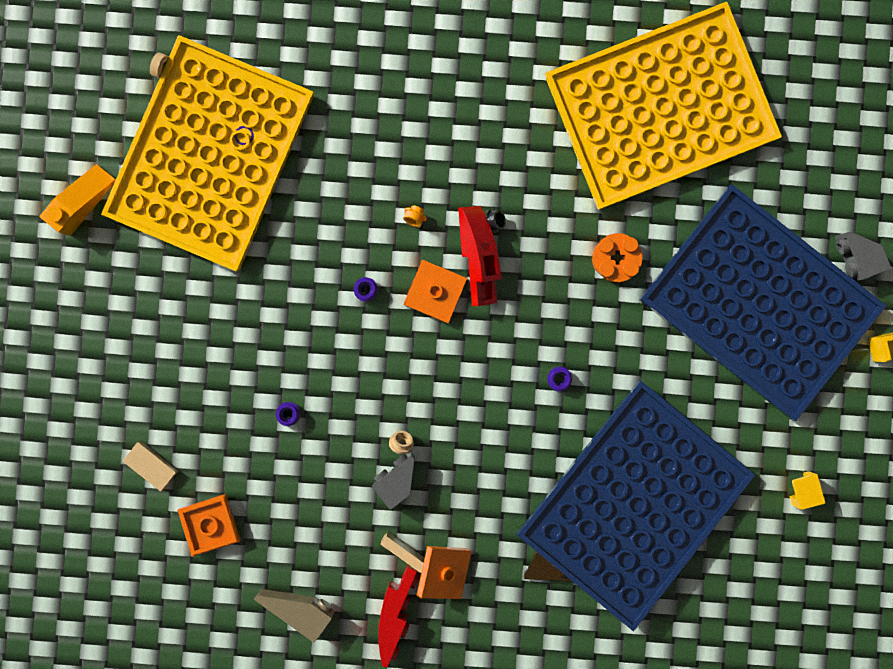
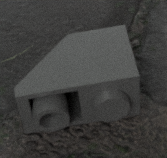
[835,231,891,281]
[372,453,415,510]

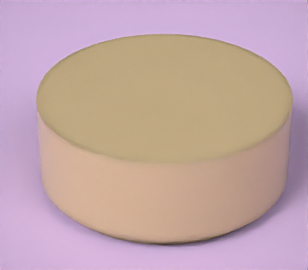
[150,52,169,79]

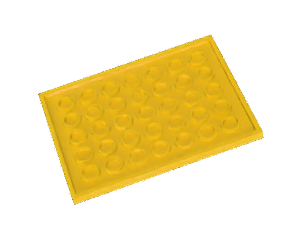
[545,1,782,210]
[101,35,315,272]

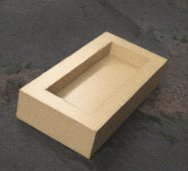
[123,441,179,492]
[381,531,425,573]

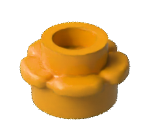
[403,206,427,227]

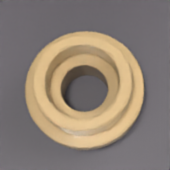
[389,431,414,454]

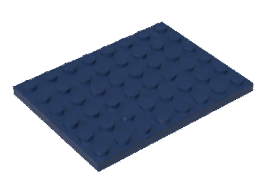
[639,184,887,421]
[516,381,755,632]

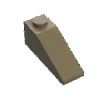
[254,589,335,643]

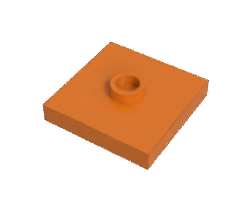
[403,260,467,323]
[177,494,241,557]
[417,546,472,599]

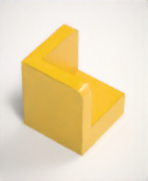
[867,332,893,362]
[789,471,825,510]

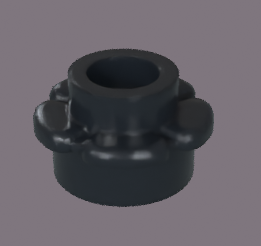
[485,209,506,233]

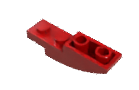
[458,206,502,306]
[378,564,420,668]

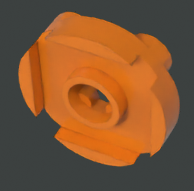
[592,233,642,283]

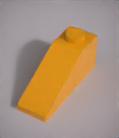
[39,164,116,236]

